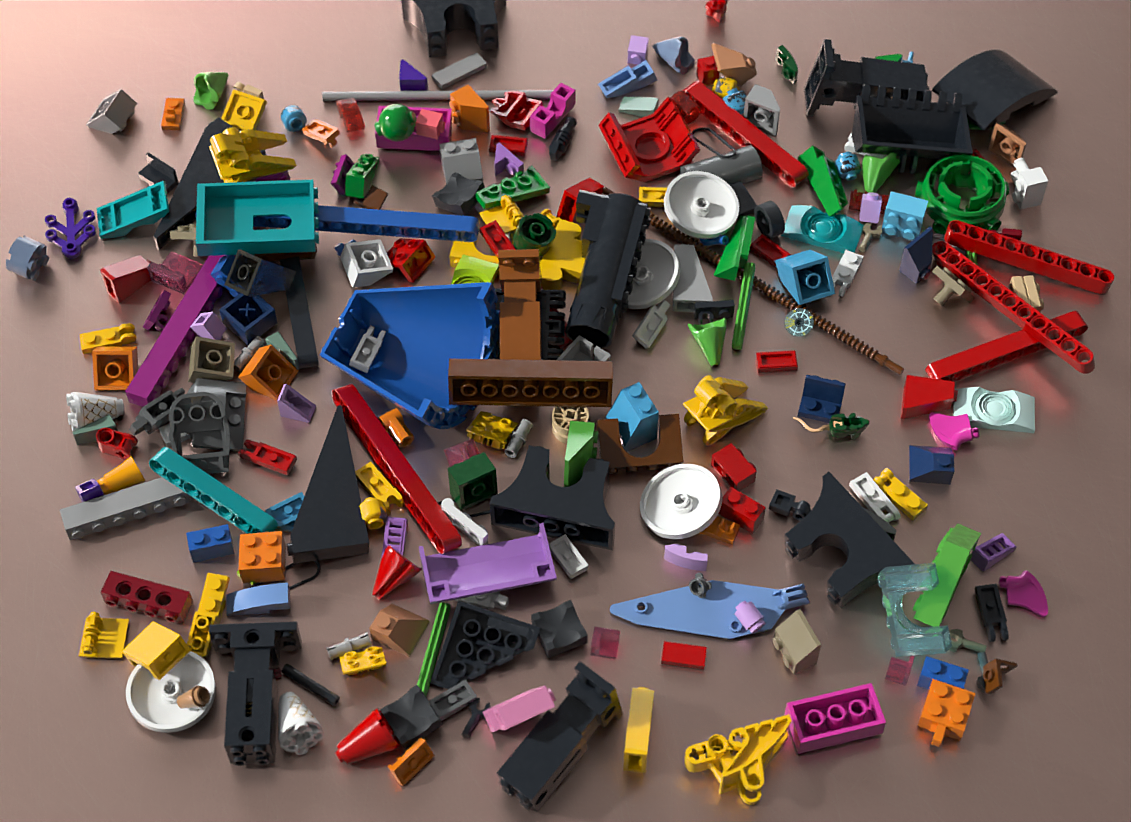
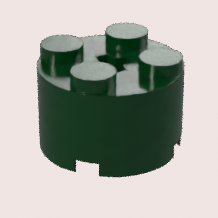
[513,213,556,259]

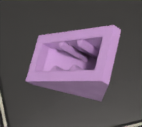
[277,384,316,423]

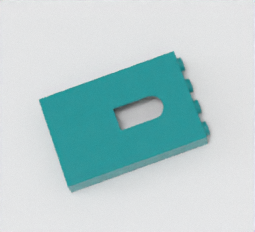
[196,179,319,256]

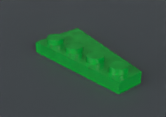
[475,165,550,210]

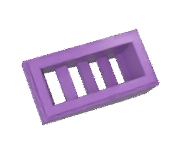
[381,517,408,559]
[971,533,1017,572]

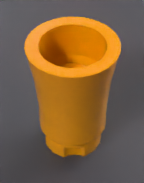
[97,456,145,495]

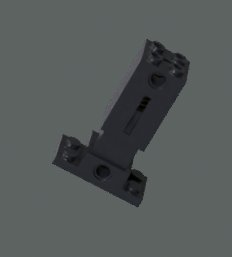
[804,39,930,117]
[209,622,302,766]
[496,661,623,812]

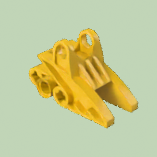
[209,127,296,183]
[683,375,768,446]
[684,714,791,805]

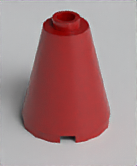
[335,708,400,764]

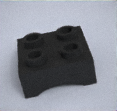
[432,172,485,216]
[531,600,588,658]
[380,685,443,750]

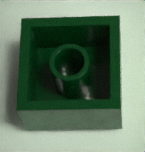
[447,452,498,511]

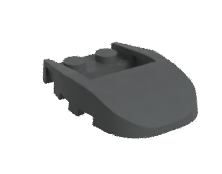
[169,392,230,474]

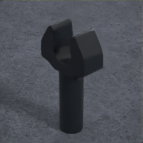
[462,698,490,738]

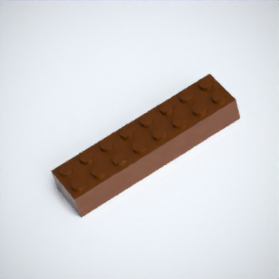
[448,359,613,407]

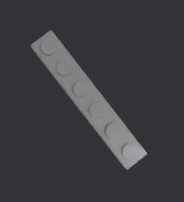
[60,477,191,540]

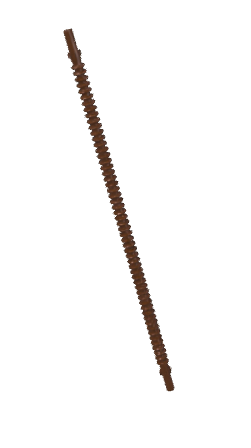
[602,187,904,375]

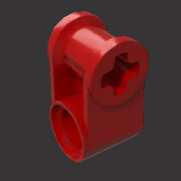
[96,428,138,460]

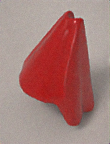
[372,545,422,600]

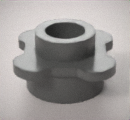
[689,573,712,598]

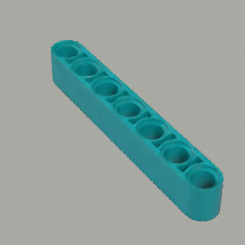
[149,447,278,534]

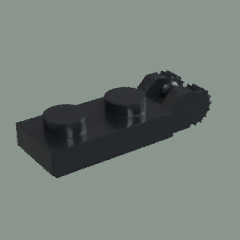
[974,584,1009,642]

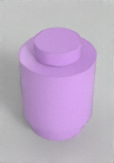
[735,601,766,634]

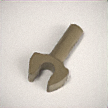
[858,222,882,252]
[945,629,987,652]

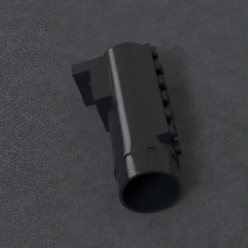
[565,190,651,348]

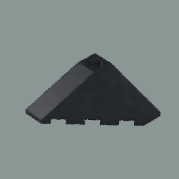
[430,600,541,689]

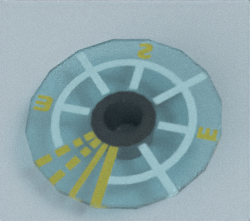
[785,308,814,336]

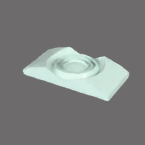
[953,387,1035,433]

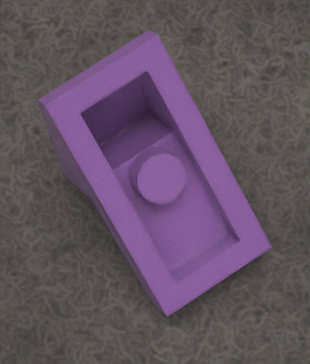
[494,143,524,176]

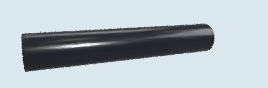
[281,663,340,706]

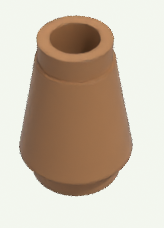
[177,686,210,709]

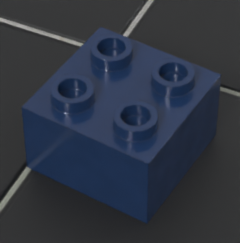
[219,287,278,345]

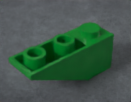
[345,154,380,198]

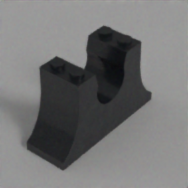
[401,0,506,58]
[490,445,615,550]
[784,471,915,608]

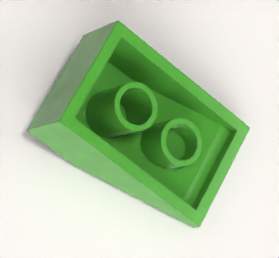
[564,421,598,487]

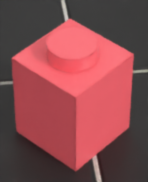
[415,109,445,139]

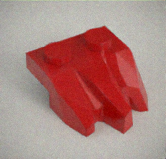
[489,90,544,130]

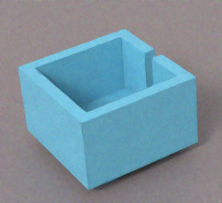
[882,191,928,240]

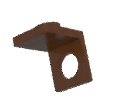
[354,185,388,210]
[983,658,1017,694]

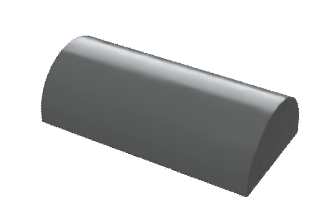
[680,145,763,185]

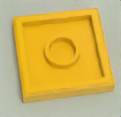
[221,89,267,131]

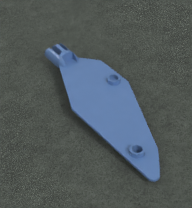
[610,580,810,639]

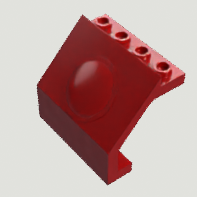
[598,97,700,182]

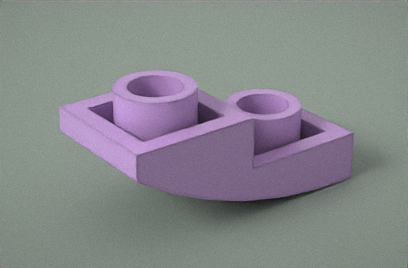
[664,544,708,571]

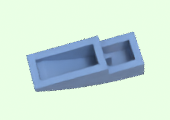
[598,60,657,98]
[226,583,290,616]

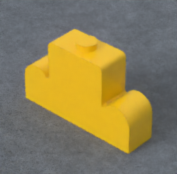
[540,219,585,290]

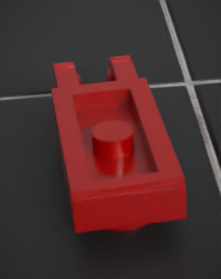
[238,439,297,476]

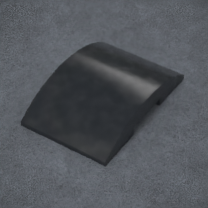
[932,50,1058,131]

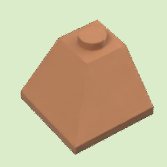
[711,43,757,86]
[988,123,1027,169]
[369,604,430,657]

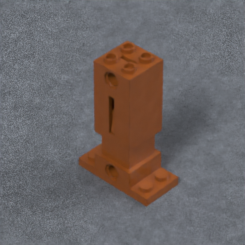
[498,249,542,360]

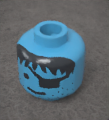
[723,88,747,114]
[281,105,307,132]
[835,152,861,181]

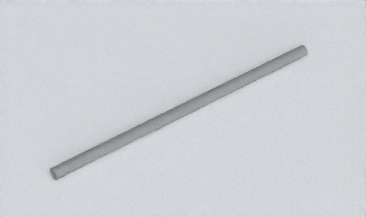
[322,90,553,101]

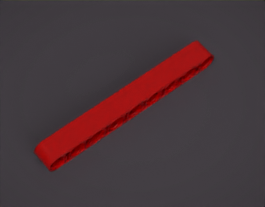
[682,81,809,187]
[944,220,1114,294]
[925,311,1088,382]

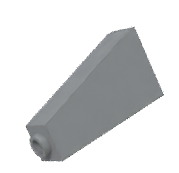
[673,244,713,312]

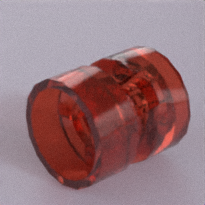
[671,90,701,125]

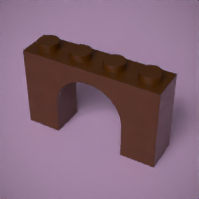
[597,414,684,474]

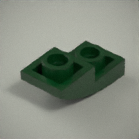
[776,45,798,84]

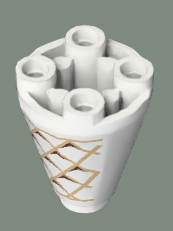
[66,392,124,432]
[278,692,324,755]

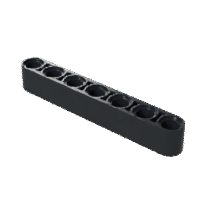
[280,256,319,369]

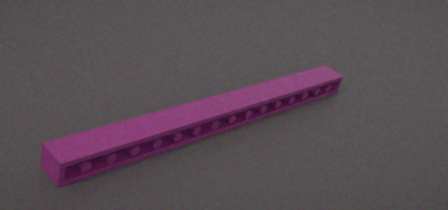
[125,171,290,407]

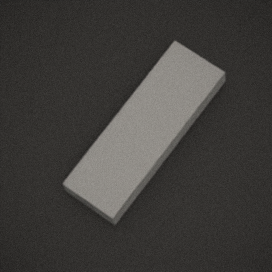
[432,53,487,90]

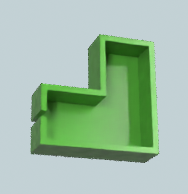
[913,523,981,629]

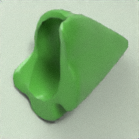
[193,71,229,110]
[861,153,900,194]
[688,318,726,366]

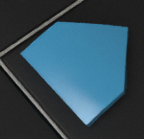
[265,492,304,532]

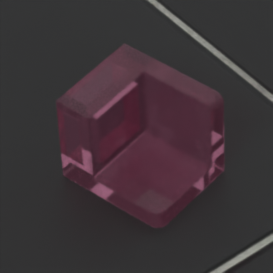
[444,438,479,467]
[591,626,620,659]
[885,655,915,686]

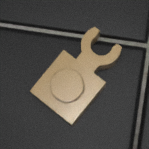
[233,82,264,99]

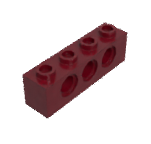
[100,571,193,623]

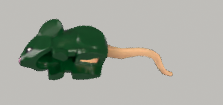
[793,413,870,440]

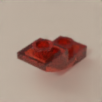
[336,98,365,133]

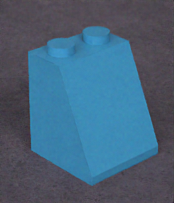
[775,250,835,305]
[605,382,659,452]

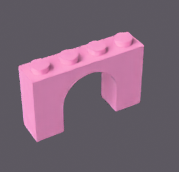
[483,686,556,732]

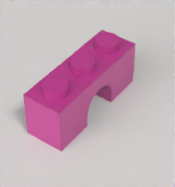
[530,82,576,139]

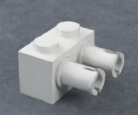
[1010,158,1048,210]

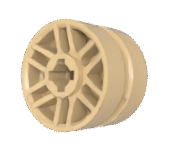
[552,407,589,444]

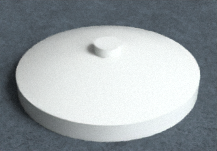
[664,171,739,239]
[628,239,680,309]
[640,464,722,539]
[126,651,216,733]

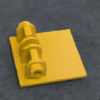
[479,195,523,234]
[466,411,518,450]
[79,612,129,659]
[340,646,387,676]

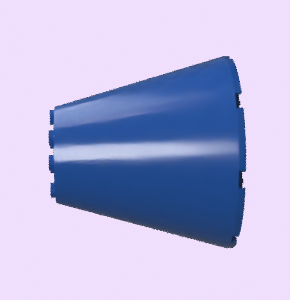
[320,282,500,429]

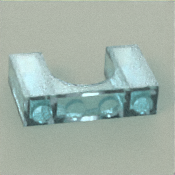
[878,563,952,657]

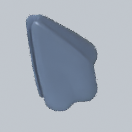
[652,37,695,74]

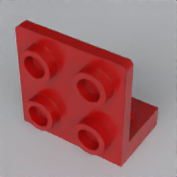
[386,238,435,282]

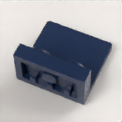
[797,375,846,423]

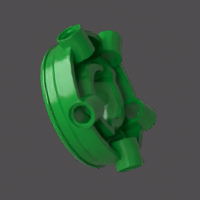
[915,155,1009,235]

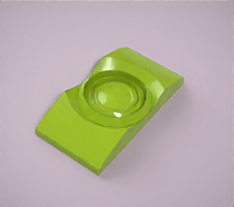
[451,254,499,284]

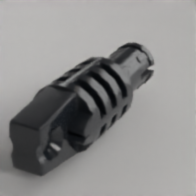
[549,117,577,161]

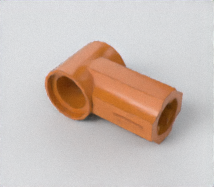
[378,408,414,448]

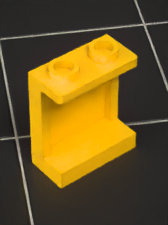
[122,621,191,681]

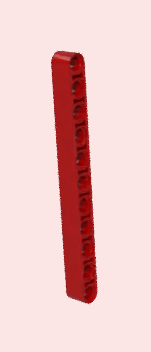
[932,241,1095,374]
[332,384,462,554]

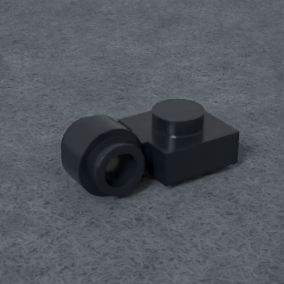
[769,489,811,521]

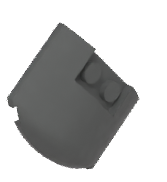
[186,378,246,452]

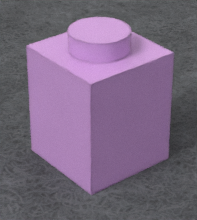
[627,35,649,65]
[859,192,882,223]
[190,312,227,340]

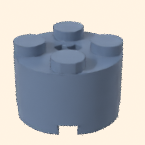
[6,235,49,281]

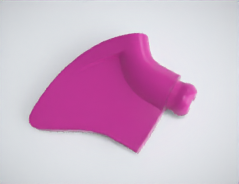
[929,413,980,450]
[999,570,1048,617]

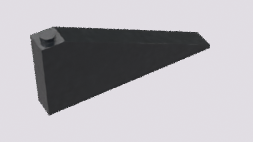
[153,117,266,250]
[287,405,369,564]

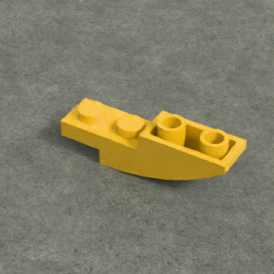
[187,573,230,657]

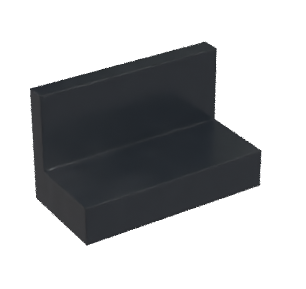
[138,152,179,194]

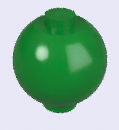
[375,104,417,141]

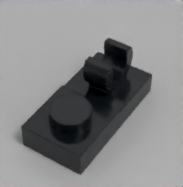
[694,300,735,325]

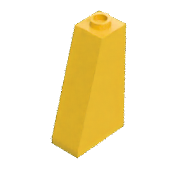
[623,687,654,773]

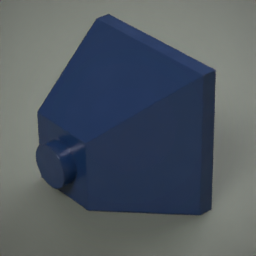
[899,227,933,284]
[909,445,954,485]

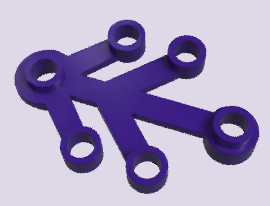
[45,198,96,259]

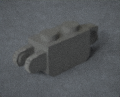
[129,388,185,436]

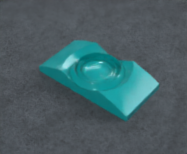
[97,181,169,239]
[781,205,864,253]

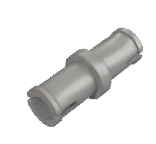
[234,336,266,373]
[504,419,533,458]
[326,632,372,660]

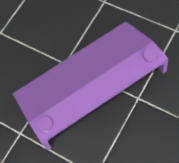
[419,523,557,604]

